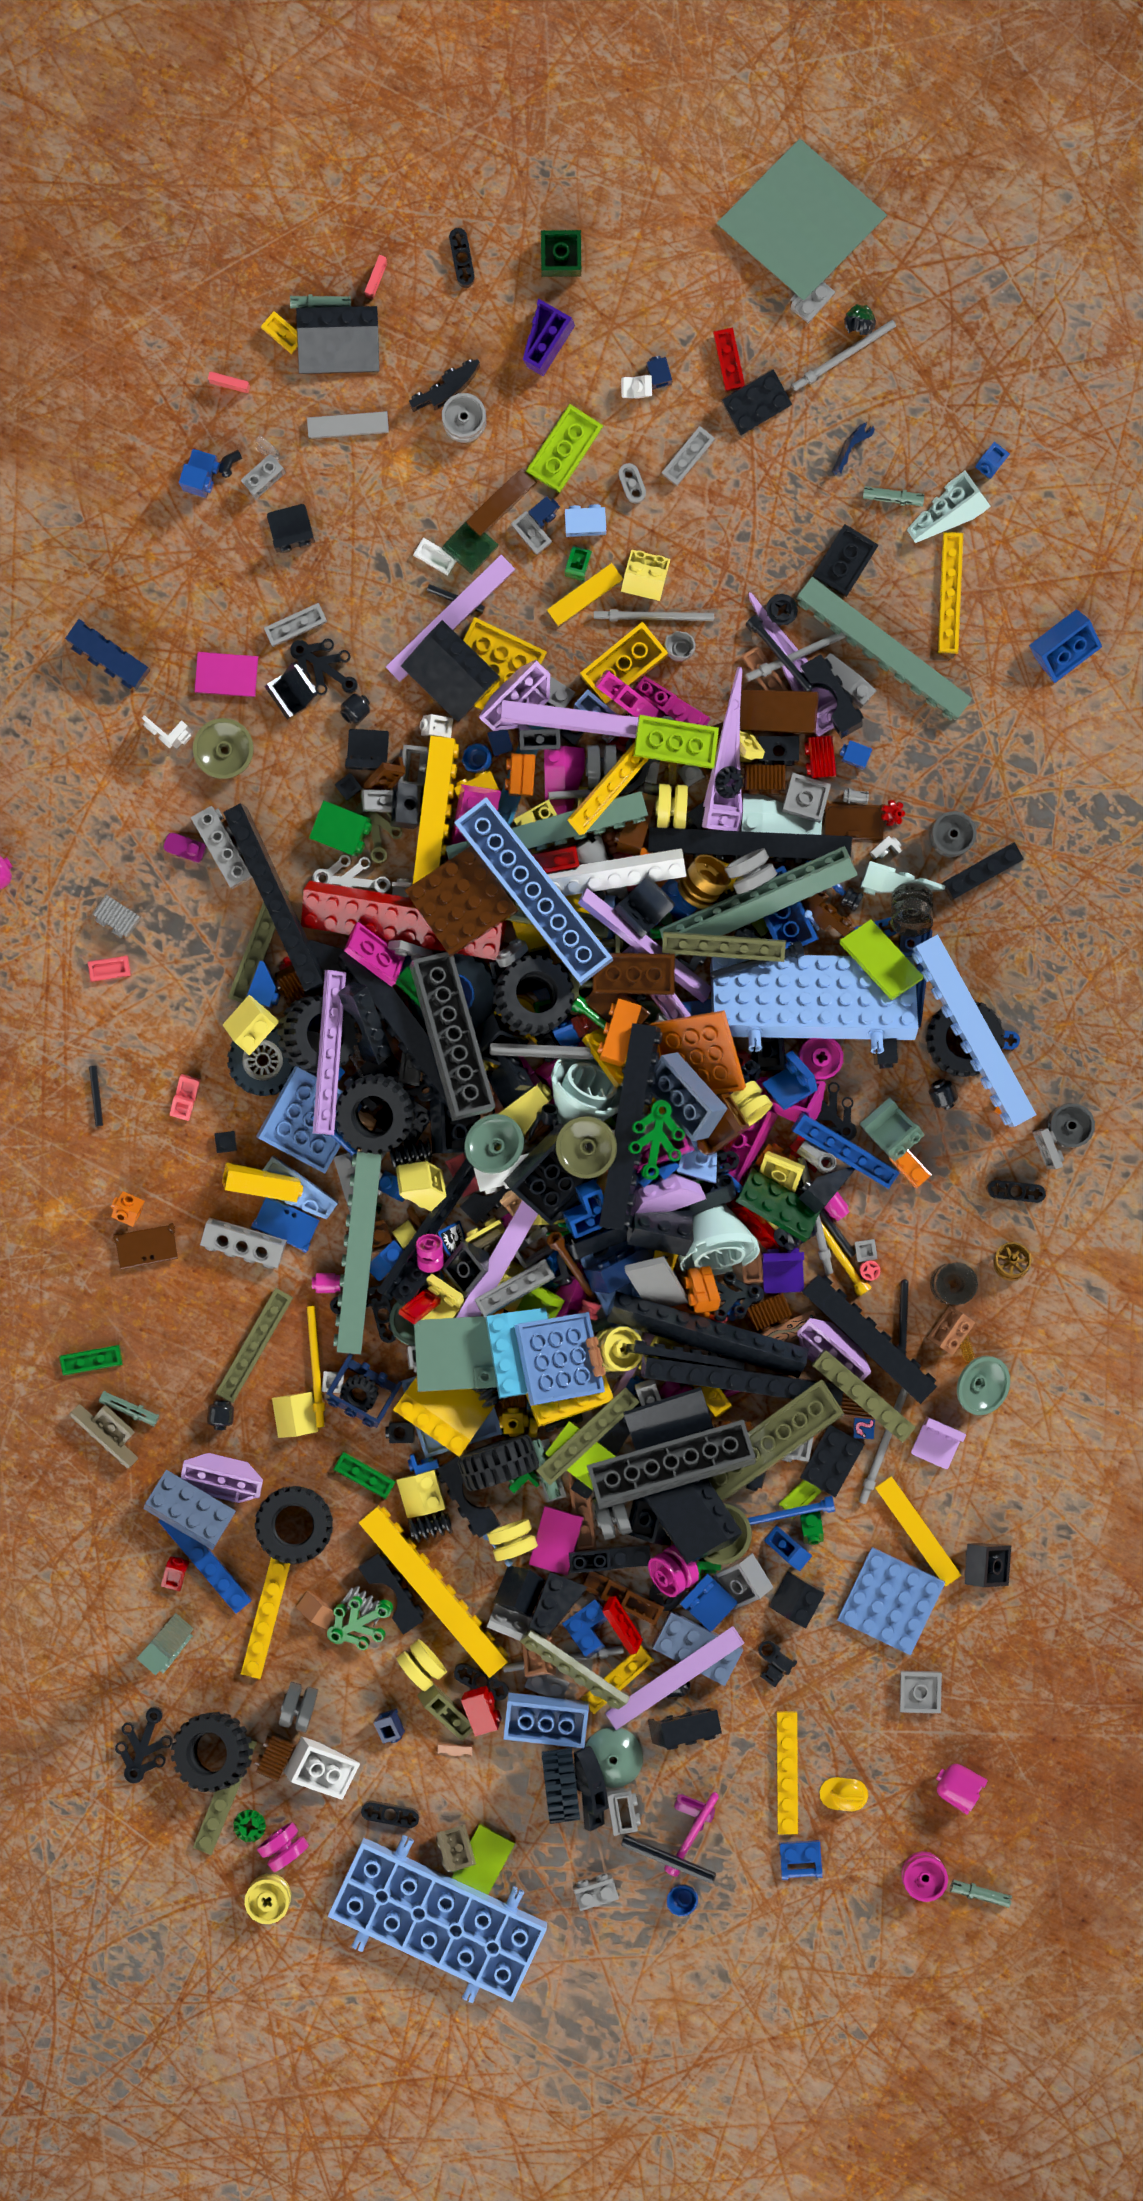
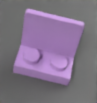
[911,1416,966,1469]

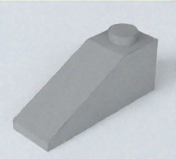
[825,653,877,708]

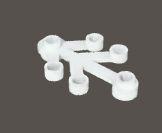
[312,855,391,893]

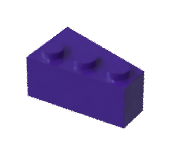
[523,299,575,376]

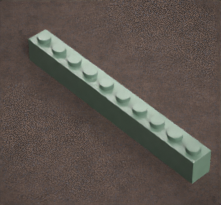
[796,577,972,721]
[446,791,648,860]
[659,846,858,956]
[333,1149,382,1354]
[136,1613,194,1676]

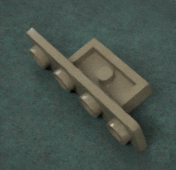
[69,1404,138,1469]

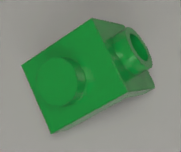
[508,1471,540,1493]
[800,1511,824,1545]

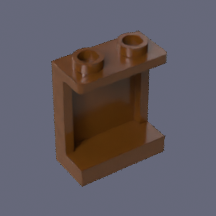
[696,1093,750,1155]

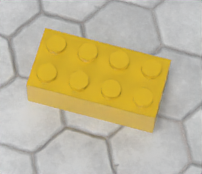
[580,622,668,706]

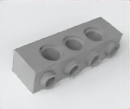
[200,1218,287,1269]

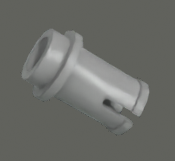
[843,788,869,804]

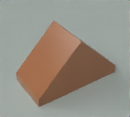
[296,1591,336,1630]

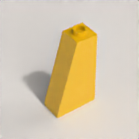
[222,1162,303,1202]

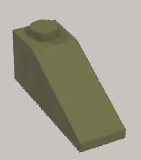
[417,1683,473,1741]

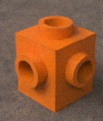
[111,1191,145,1227]

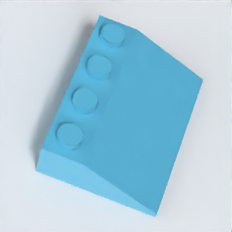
[485,1308,548,1399]

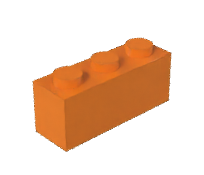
[597,998,641,1067]

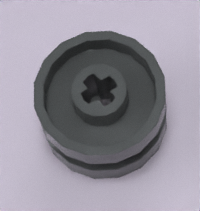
[586,744,616,790]
[929,811,977,858]
[1047,1103,1095,1147]
[593,1497,632,1541]
[279,1681,318,1733]

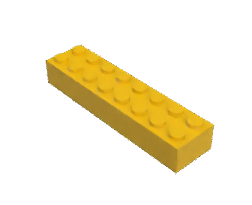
[413,736,459,884]

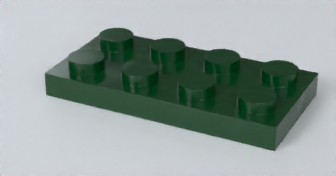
[736,1168,821,1242]

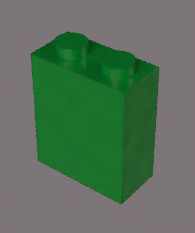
[309,800,372,857]

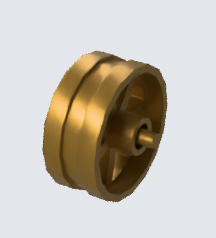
[993,1242,1032,1281]

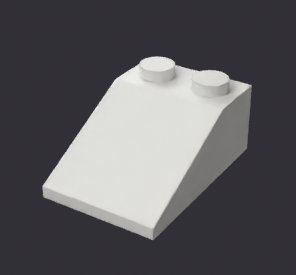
[284,1736,360,1800]

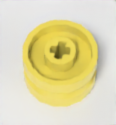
[655,784,688,829]
[731,1081,773,1126]
[595,1327,643,1372]
[487,1519,538,1561]
[396,1639,447,1692]
[245,1874,291,1924]

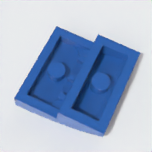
[638,1161,680,1188]

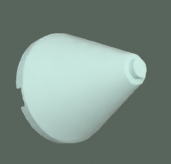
[551,1058,622,1126]
[679,1204,760,1275]

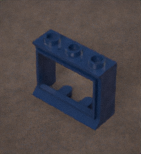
[324,1353,402,1428]

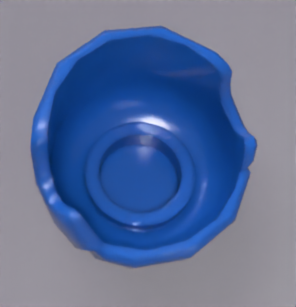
[462,743,492,774]
[667,1884,698,1916]

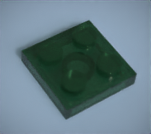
[442,518,499,575]

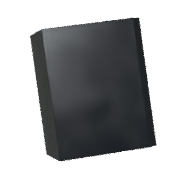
[752,1037,786,1071]
[441,1241,489,1298]
[493,1566,545,1618]

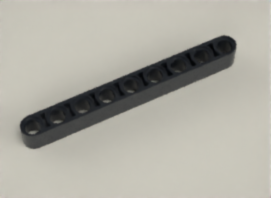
[563,1175,737,1260]

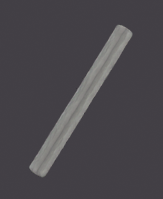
[489,1043,591,1059]

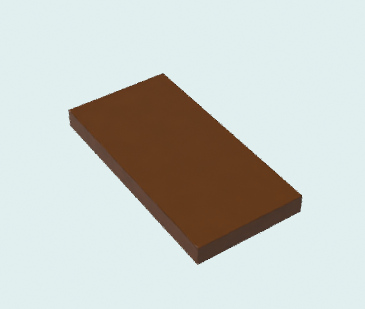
[740,690,819,733]
[592,953,675,995]

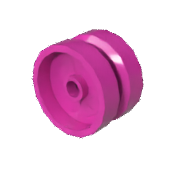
[798,1038,843,1080]
[648,1544,699,1597]
[257,1822,309,1872]
[901,1851,948,1902]

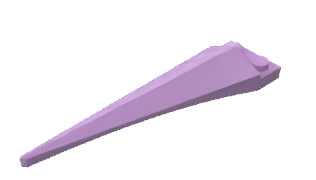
[748,592,837,737]
[702,667,743,831]

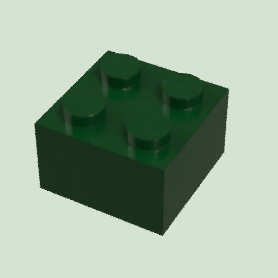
[541,230,582,277]

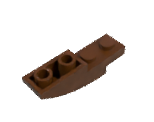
[801,890,855,937]

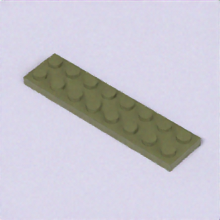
[707,1380,844,1502]

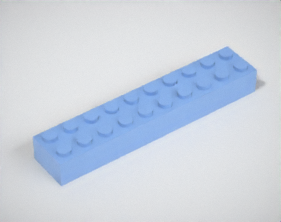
[454,797,613,985]
[912,934,1036,1127]

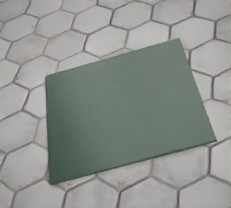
[717,138,887,301]

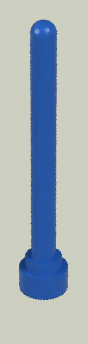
[748,1496,836,1525]

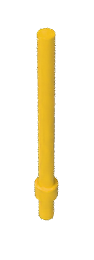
[307,1306,325,1428]

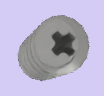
[340,1586,385,1627]

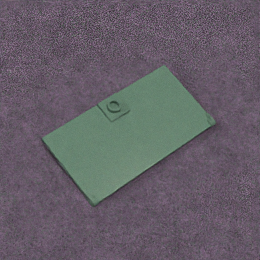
[414,1312,549,1392]

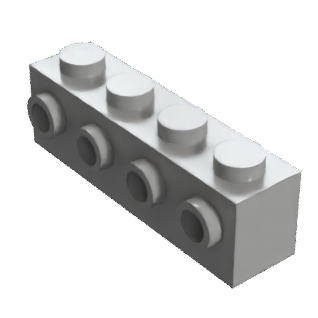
[191,806,253,889]

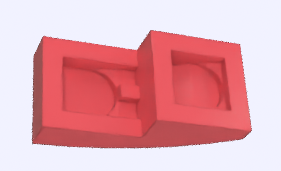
[169,1074,201,1121]

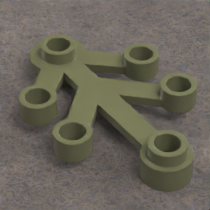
[354,788,402,864]

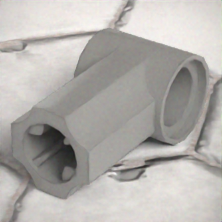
[796,1140,836,1174]

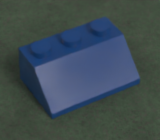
[1029,609,1102,683]

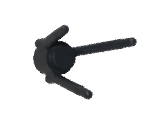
[527,1104,558,1141]

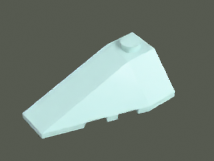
[907,471,991,543]
[741,794,822,835]
[860,861,946,895]

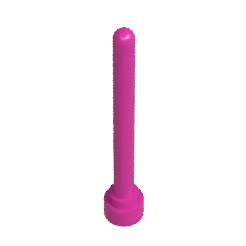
[664,1792,719,1877]

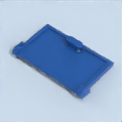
[251,1197,320,1253]

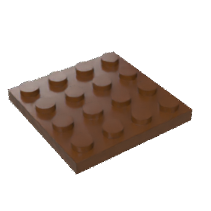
[405,846,518,957]

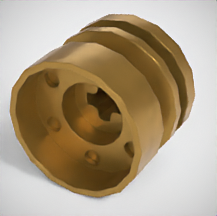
[678,854,731,909]

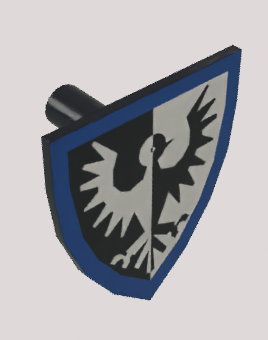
[436,1220,466,1259]

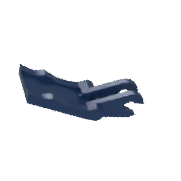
[832,422,875,475]

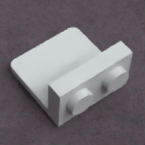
[142,715,192,749]

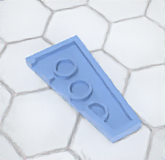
[677,1140,717,1184]
[263,1155,339,1220]

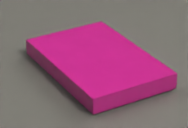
[195,652,259,697]
[344,922,405,987]
[529,1506,584,1576]

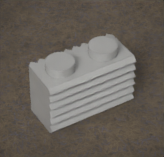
[93,894,141,938]

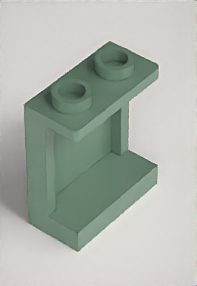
[860,1097,924,1162]

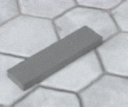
[307,411,389,439]
[474,1259,556,1318]

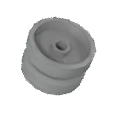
[442,393,486,443]
[725,848,777,894]

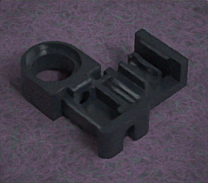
[757,1640,797,1687]

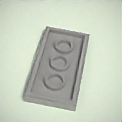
[625,1257,688,1307]

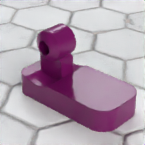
[164,833,206,863]
[674,1794,715,1831]

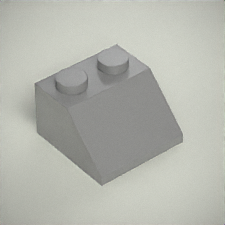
[713,1553,774,1610]

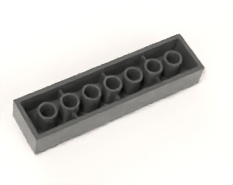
[409,952,495,1121]
[587,1420,756,1510]

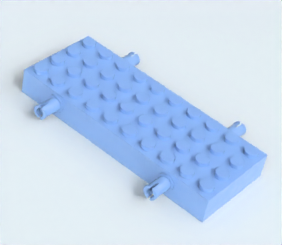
[710,955,918,1054]
[328,1835,547,2003]

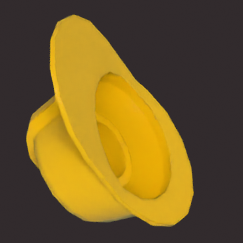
[820,1777,868,1811]

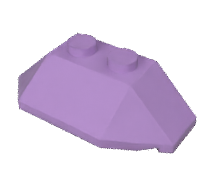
[479,660,551,731]
[631,1172,706,1216]
[797,1318,871,1381]
[181,1453,263,1503]

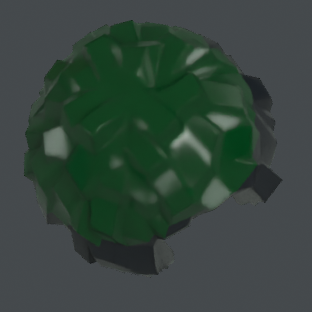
[844,304,876,335]

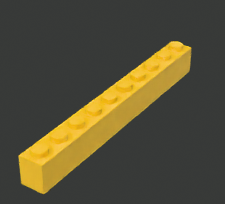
[359,1505,509,1678]

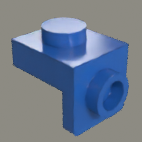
[378,1170,405,1202]

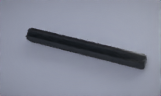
[621,1835,716,1884]

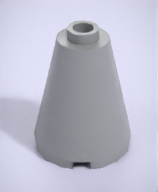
[574,833,609,865]

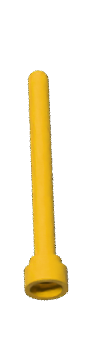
[821,1221,872,1297]

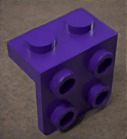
[762,1248,804,1293]

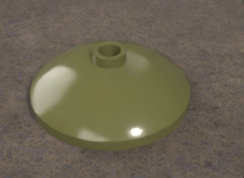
[193,718,254,779]
[556,1116,617,1178]
[703,1504,752,1565]

